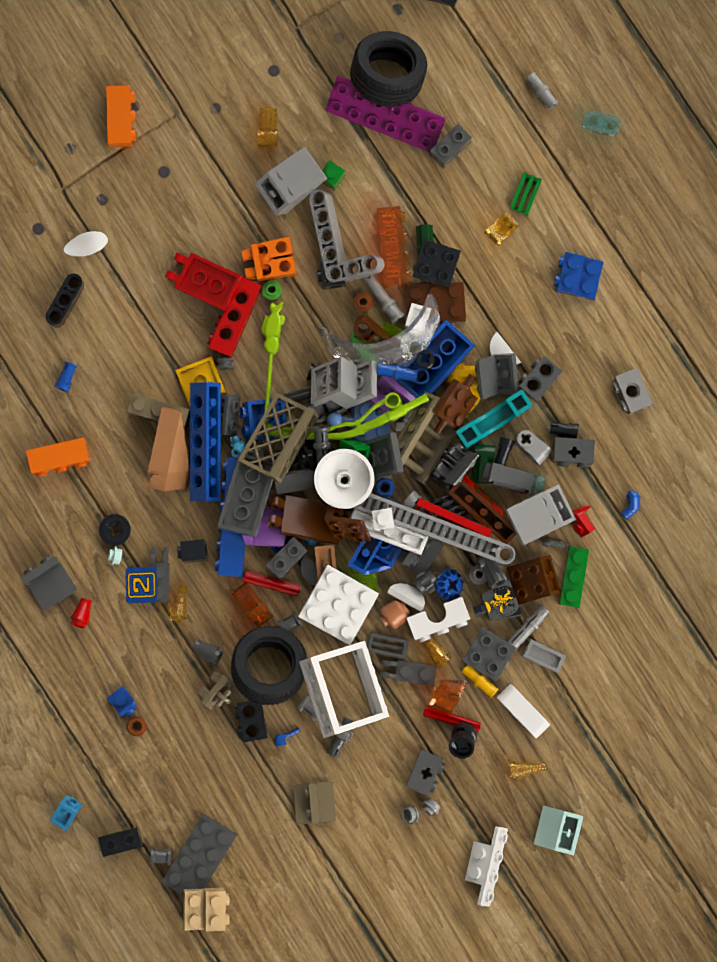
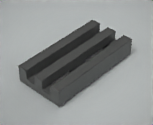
[367,632,409,659]

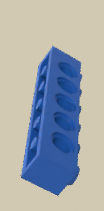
[190,382,221,501]

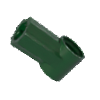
[416,224,434,258]
[473,444,495,484]

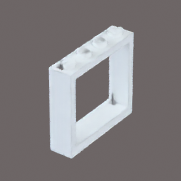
[299,641,389,738]

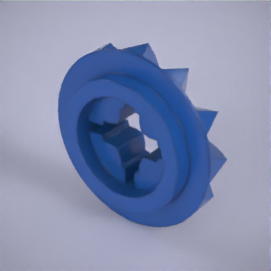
[436,569,464,601]

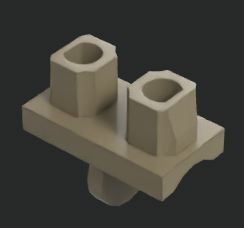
[197,672,234,710]

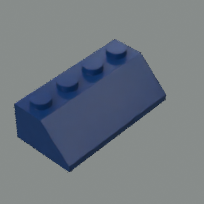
[396,320,476,399]

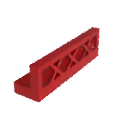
[415,498,492,537]

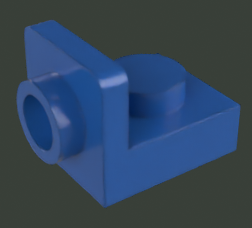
[107,686,138,717]

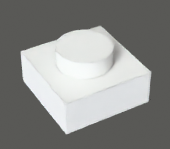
[372,508,395,531]

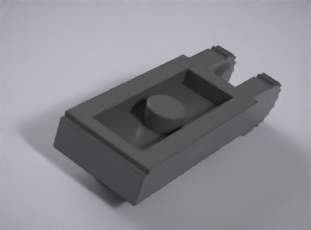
[149,547,170,603]
[379,660,437,686]

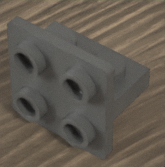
[397,535,444,574]

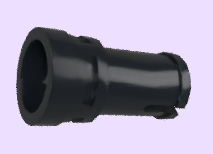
[550,421,579,439]
[494,437,515,466]

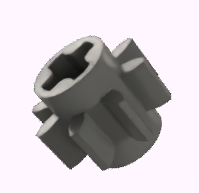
[413,570,436,594]

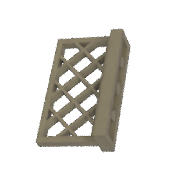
[237,393,319,484]

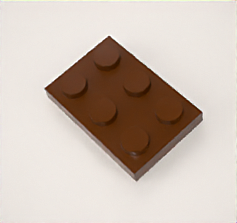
[405,282,466,324]

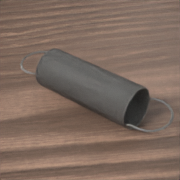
[538,539,571,549]

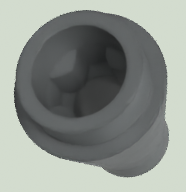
[192,640,223,665]

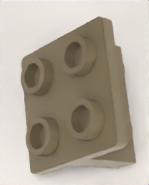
[293,781,336,825]

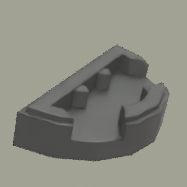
[300,555,317,586]

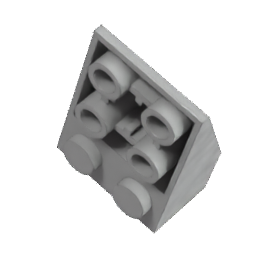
[255,147,327,216]
[505,484,576,546]

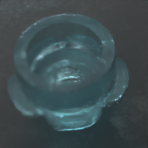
[533,473,546,492]

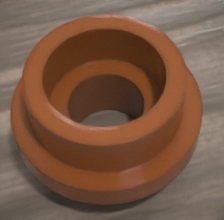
[353,293,373,312]
[127,717,147,736]

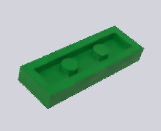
[559,546,589,608]

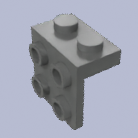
[475,353,519,399]
[21,555,77,610]

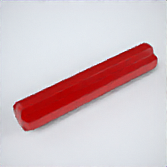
[243,571,301,596]
[423,706,481,732]

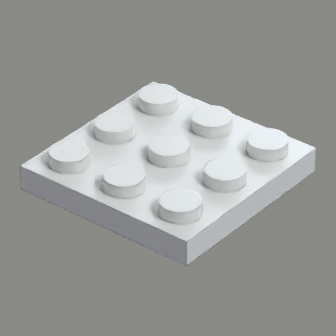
[298,565,379,645]

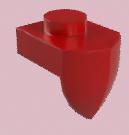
[571,506,595,538]

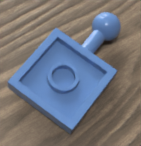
[327,402,390,442]

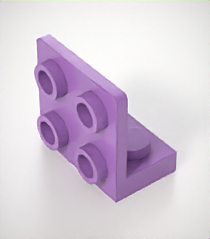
[242,508,286,547]

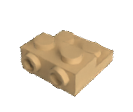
[183,888,230,932]

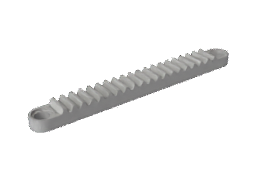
[341,482,515,565]

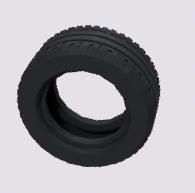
[350,31,428,107]
[231,626,307,705]

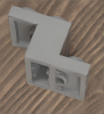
[311,356,377,409]

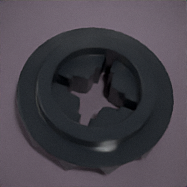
[99,514,131,546]

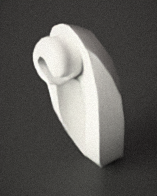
[64,231,108,256]

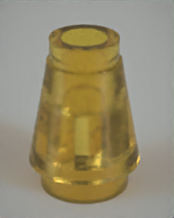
[424,638,452,668]

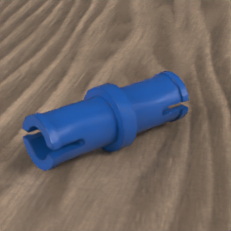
[377,363,418,382]

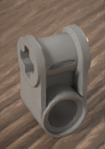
[515,430,553,466]

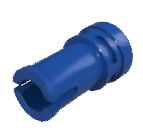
[54,362,77,392]

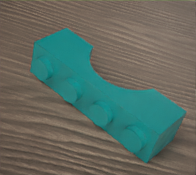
[455,389,533,450]

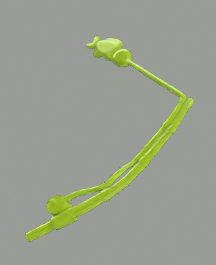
[261,302,429,440]

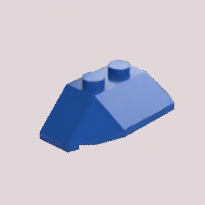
[347,496,403,575]

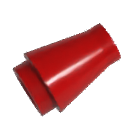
[70,598,92,629]

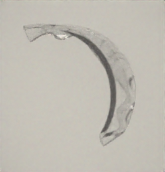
[319,293,440,367]

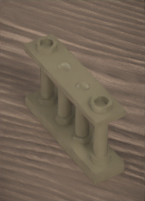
[397,391,456,484]

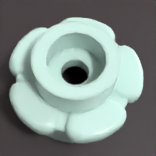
[108,546,122,565]

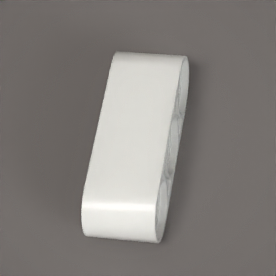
[496,684,550,739]

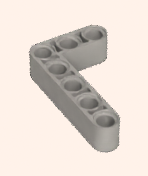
[309,189,385,283]

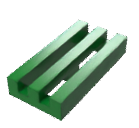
[509,172,542,216]

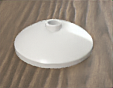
[314,449,374,509]

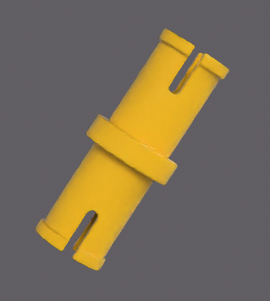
[461,665,499,699]

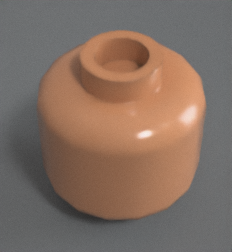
[380,600,410,629]

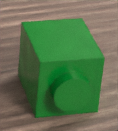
[322,160,346,191]

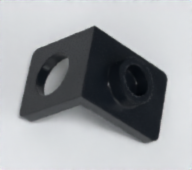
[317,261,346,290]

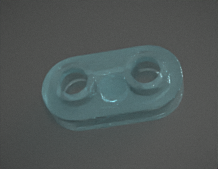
[582,111,622,136]

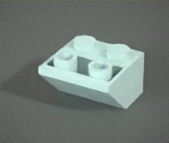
[534,805,583,855]

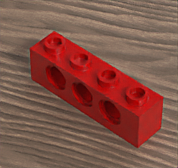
[207,278,262,358]

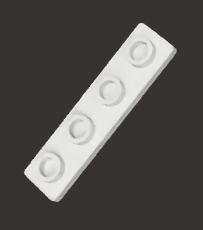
[465,826,508,906]

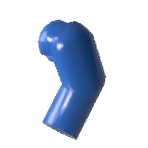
[621,490,640,520]

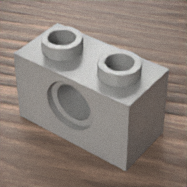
[612,368,652,415]

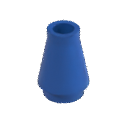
[375,478,395,498]

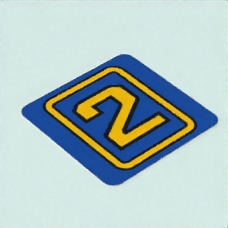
[126,567,157,603]

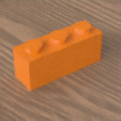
[106,85,136,148]
[26,437,91,477]

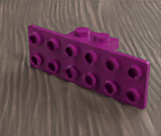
[325,75,446,152]

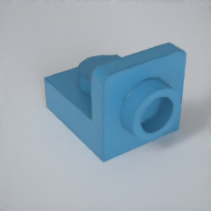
[50,795,83,831]

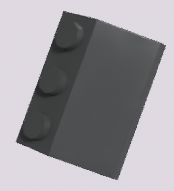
[273,449,331,494]

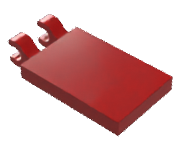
[165,252,244,312]

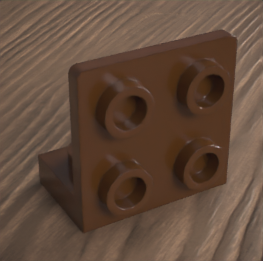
[324,505,371,542]
[507,555,561,605]

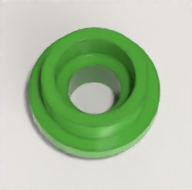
[262,280,282,300]

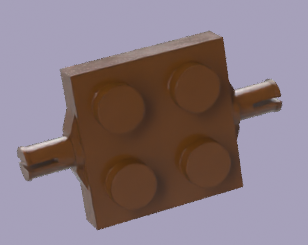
[433,374,478,435]

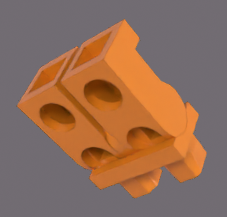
[241,237,297,282]

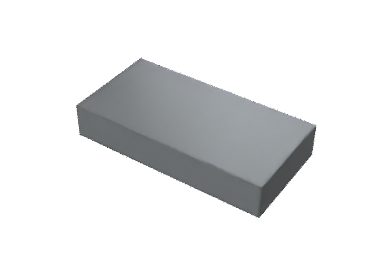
[522,639,566,674]

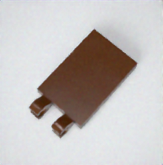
[267,495,339,545]

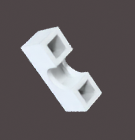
[407,597,470,643]

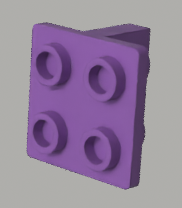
[368,376,415,423]

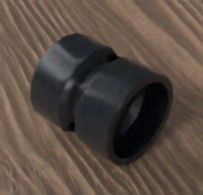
[449,722,477,759]

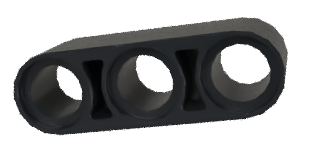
[46,274,84,328]

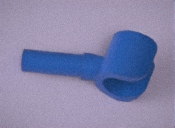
[274,727,301,746]

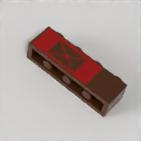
[448,474,517,544]

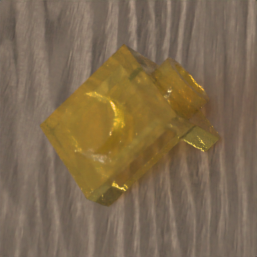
[484,211,519,246]

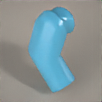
[229,435,246,458]

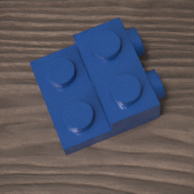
[554,252,603,300]
[239,399,287,442]

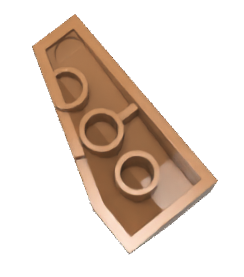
[145,406,190,491]

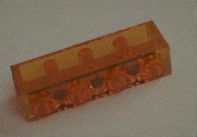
[377,206,411,288]

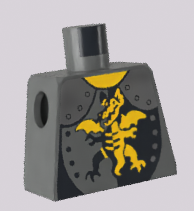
[472,580,522,621]

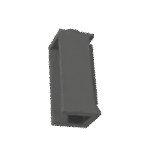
[480,462,535,494]

